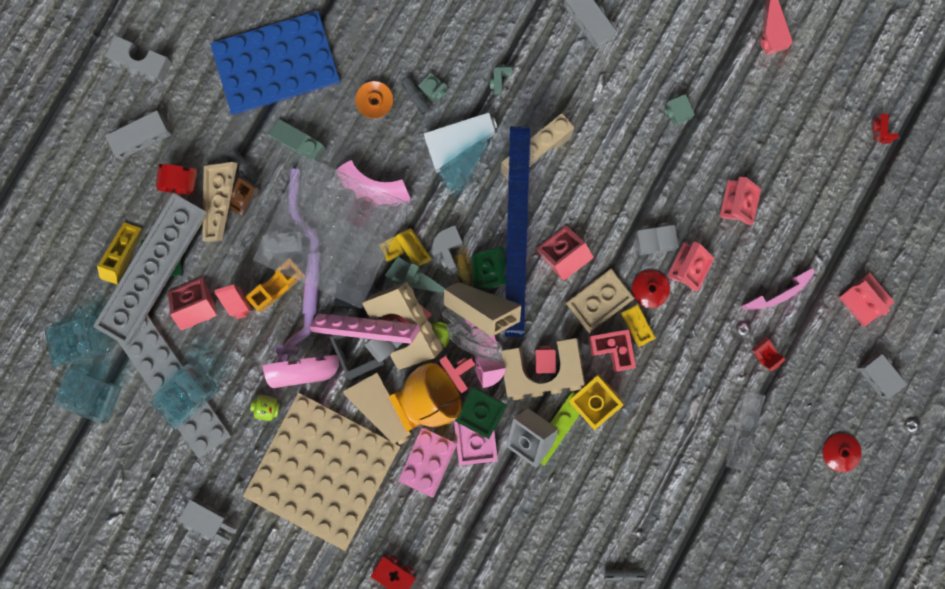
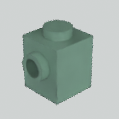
[664,94,695,126]

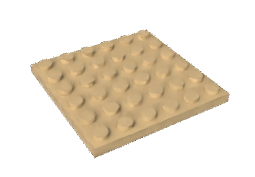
[243,393,401,551]

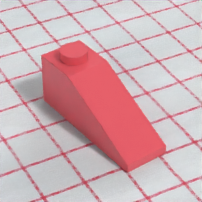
[760,0,793,55]
[215,284,252,319]

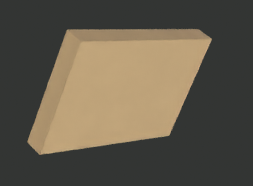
[565,269,635,333]

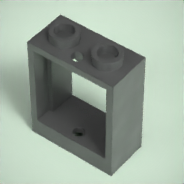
[330,335,385,380]

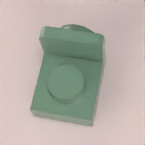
[418,73,447,103]

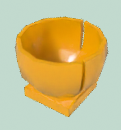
[389,363,461,432]

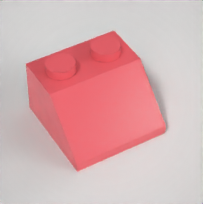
[536,226,594,281]
[168,277,217,330]

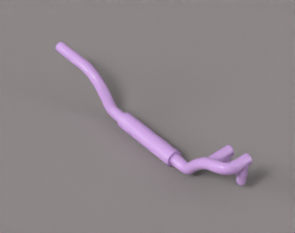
[275,169,321,363]

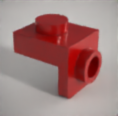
[871,114,899,144]
[751,337,786,371]

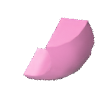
[336,160,411,205]
[465,319,506,388]
[262,355,339,388]

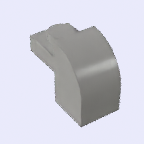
[433,225,463,271]

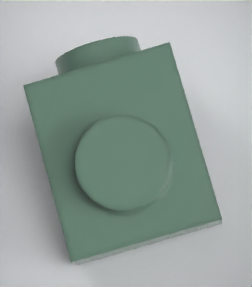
[490,65,513,95]
[392,263,421,287]

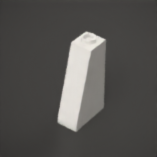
[424,113,497,173]

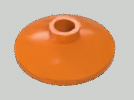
[355,81,393,119]

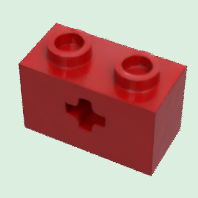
[370,554,417,589]

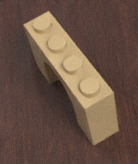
[501,114,574,186]
[362,281,443,370]
[500,338,586,400]

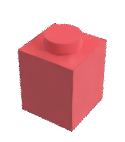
[535,346,556,374]

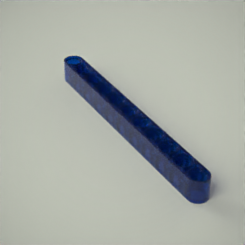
[504,126,530,337]

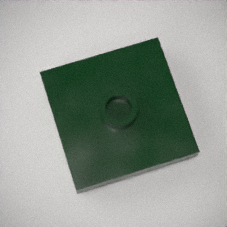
[472,246,506,291]
[455,387,507,439]

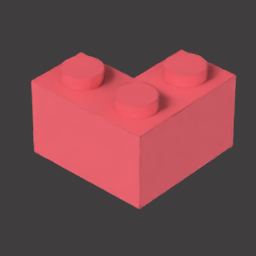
[588,330,636,372]

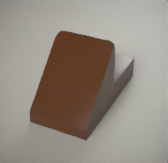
[229,176,259,217]

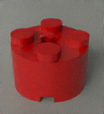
[155,164,197,196]

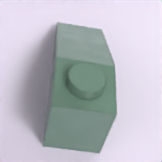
[268,119,326,165]
[385,257,445,294]

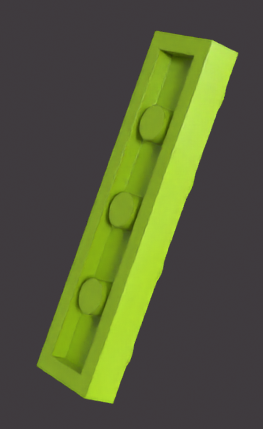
[541,391,580,466]

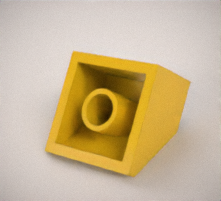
[569,374,625,431]

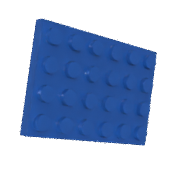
[210,11,340,115]

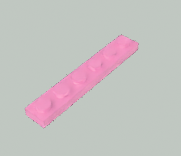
[309,313,420,344]

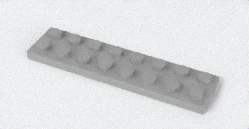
[93,193,208,346]
[118,314,232,459]

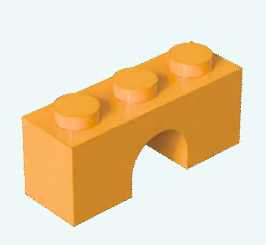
[246,258,305,313]

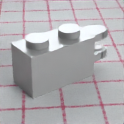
[178,498,237,544]

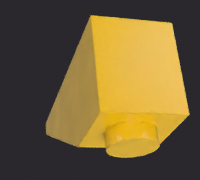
[97,222,142,285]

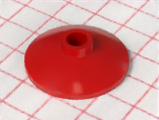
[632,270,670,308]
[822,433,862,472]

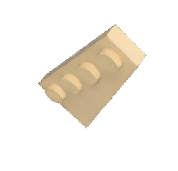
[202,162,238,242]

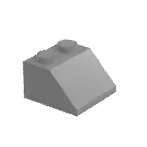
[506,408,558,468]

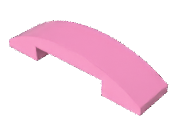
[741,268,815,310]

